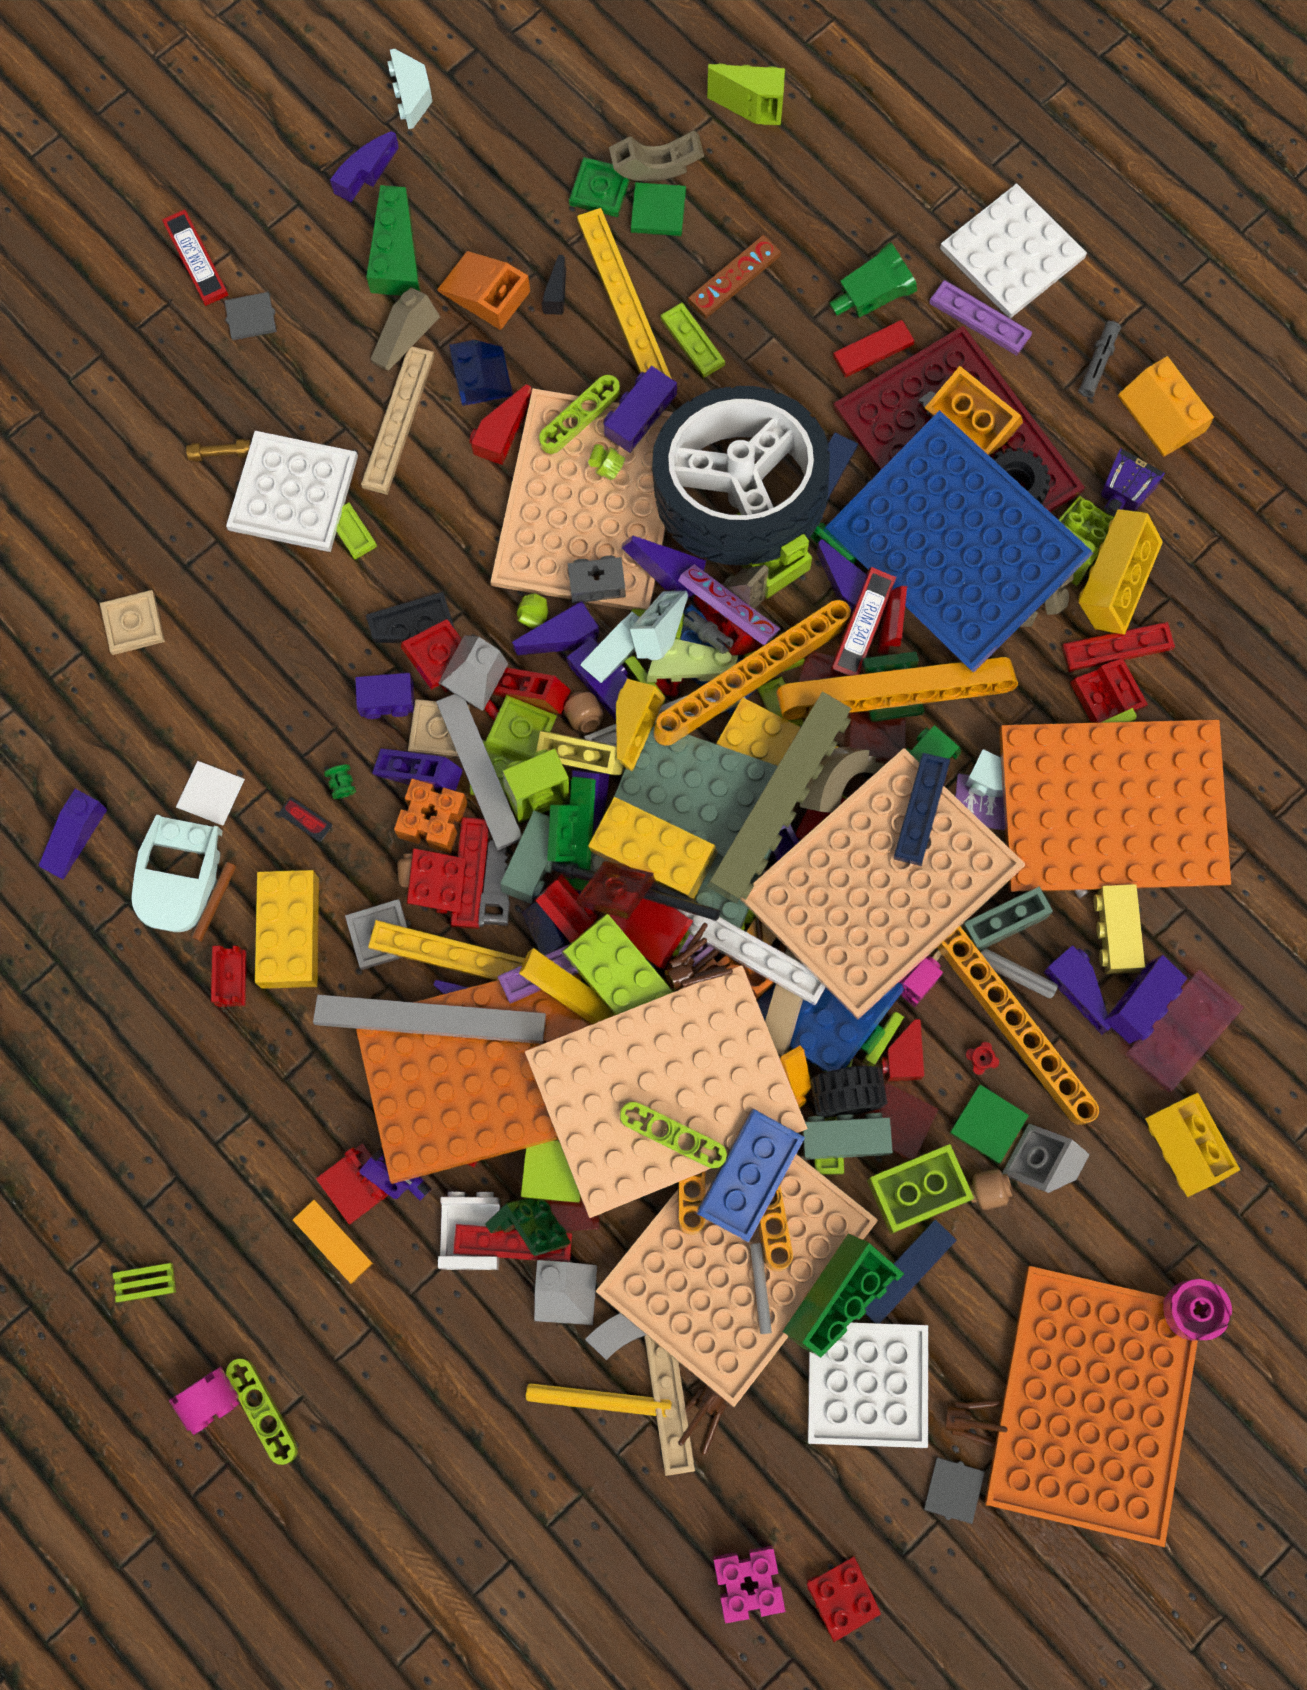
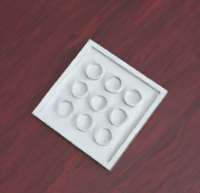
[940,184,1087,319]
[226,431,358,552]
[808,1323,928,1448]

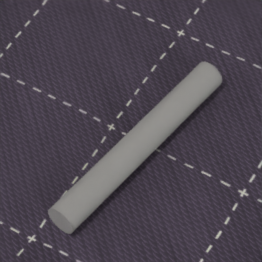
[750,1243,772,1335]

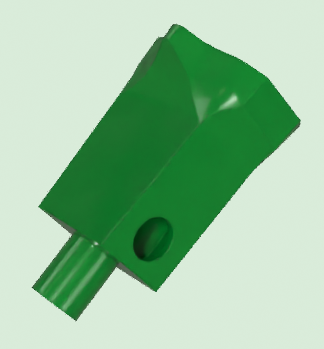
[829,242,917,318]

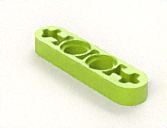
[539,375,620,454]
[619,1102,727,1169]
[226,1359,298,1465]

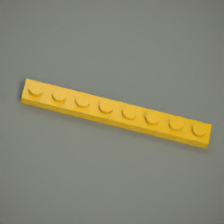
[577,208,672,379]

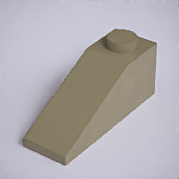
[370,288,440,371]
[723,565,769,609]

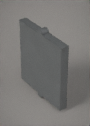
[225,292,277,341]
[924,1457,985,1524]

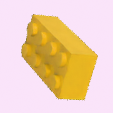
[1079,509,1163,635]
[716,697,838,766]
[588,797,718,899]
[255,870,319,988]

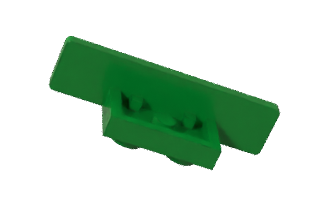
[547,777,596,891]

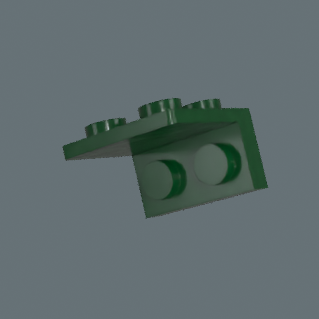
[859,651,924,722]
[485,1198,571,1256]

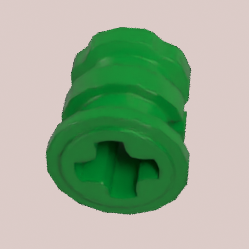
[324,764,356,799]

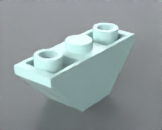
[387,49,433,129]

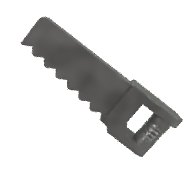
[479,840,510,927]

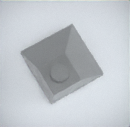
[439,635,508,711]
[1002,1124,1090,1193]
[534,1260,597,1325]

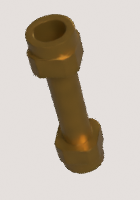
[186,439,251,462]

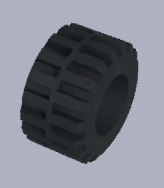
[991,447,1051,505]
[810,1066,888,1118]

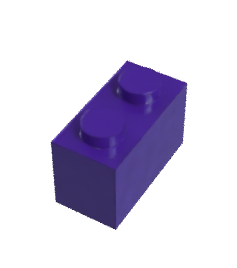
[355,673,415,719]

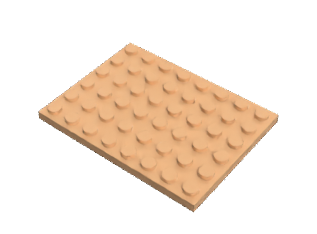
[491,388,673,610]
[740,748,1025,1020]
[525,965,807,1218]
[596,1154,878,1407]

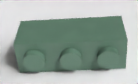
[500,811,554,904]
[961,886,1053,951]
[802,1113,893,1160]

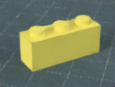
[536,731,624,775]
[1094,884,1145,974]

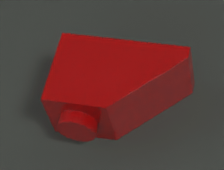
[881,1019,924,1081]

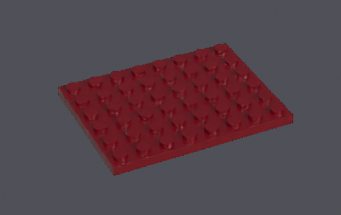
[833,326,1085,512]

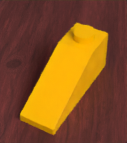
[616,679,665,771]

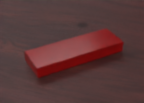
[833,320,915,378]

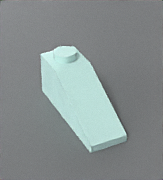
[630,591,688,660]
[581,612,640,683]
[966,749,1003,797]

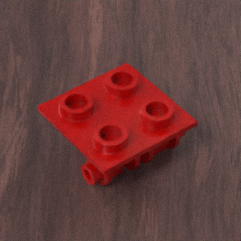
[407,849,465,914]
[316,1143,388,1225]
[806,1557,881,1642]

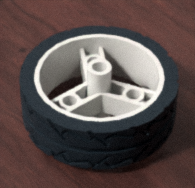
[652,386,830,565]

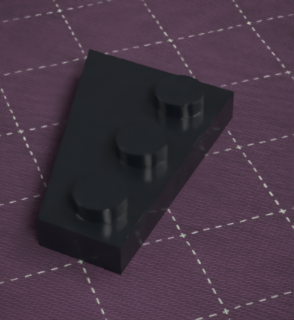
[366,592,455,643]

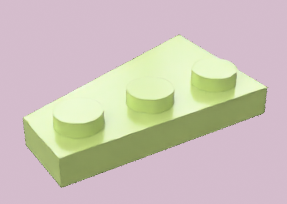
[647,639,738,682]

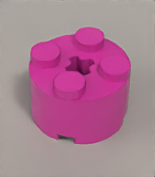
[1163,1279,1232,1341]
[169,1367,240,1435]

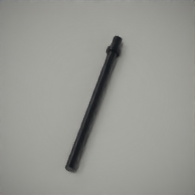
[553,862,720,921]

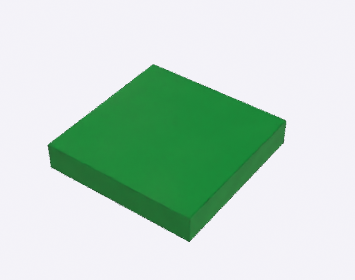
[569,157,630,217]
[631,182,686,236]
[949,1084,1029,1165]

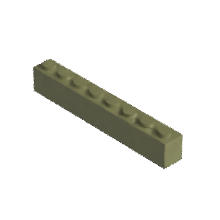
[707,691,852,904]

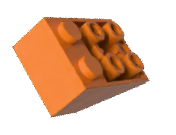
[437,251,530,330]

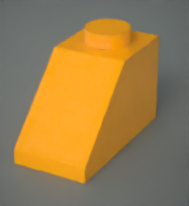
[780,1046,811,1109]

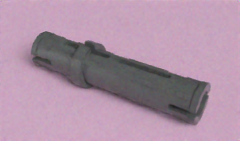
[1078,321,1121,398]

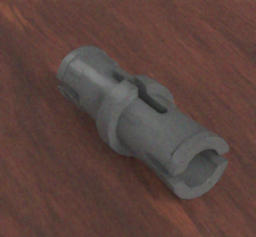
[683,611,733,654]

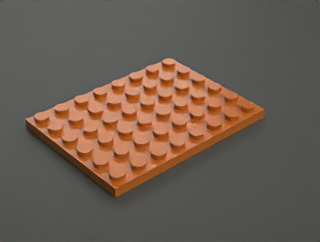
[999,720,1231,893]
[356,973,592,1184]
[984,1266,1202,1547]

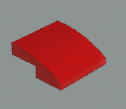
[877,586,907,654]
[1070,658,1148,723]
[536,874,597,943]

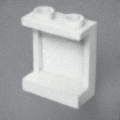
[438,1192,501,1270]

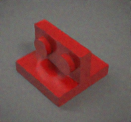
[401,619,462,693]

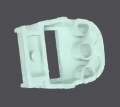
[132,815,223,932]

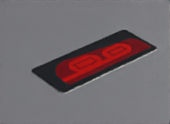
[279,797,333,842]

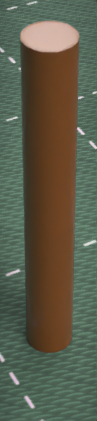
[191,862,237,942]

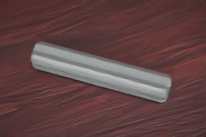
[981,949,1058,998]

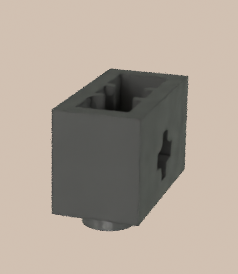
[567,555,626,604]

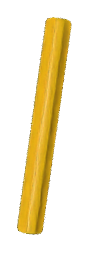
[526,1384,672,1417]

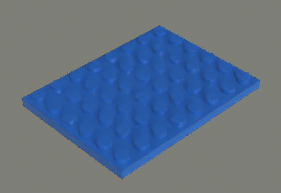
[825,410,1093,673]

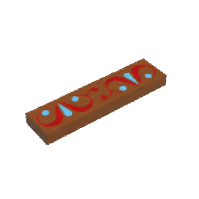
[688,235,781,319]

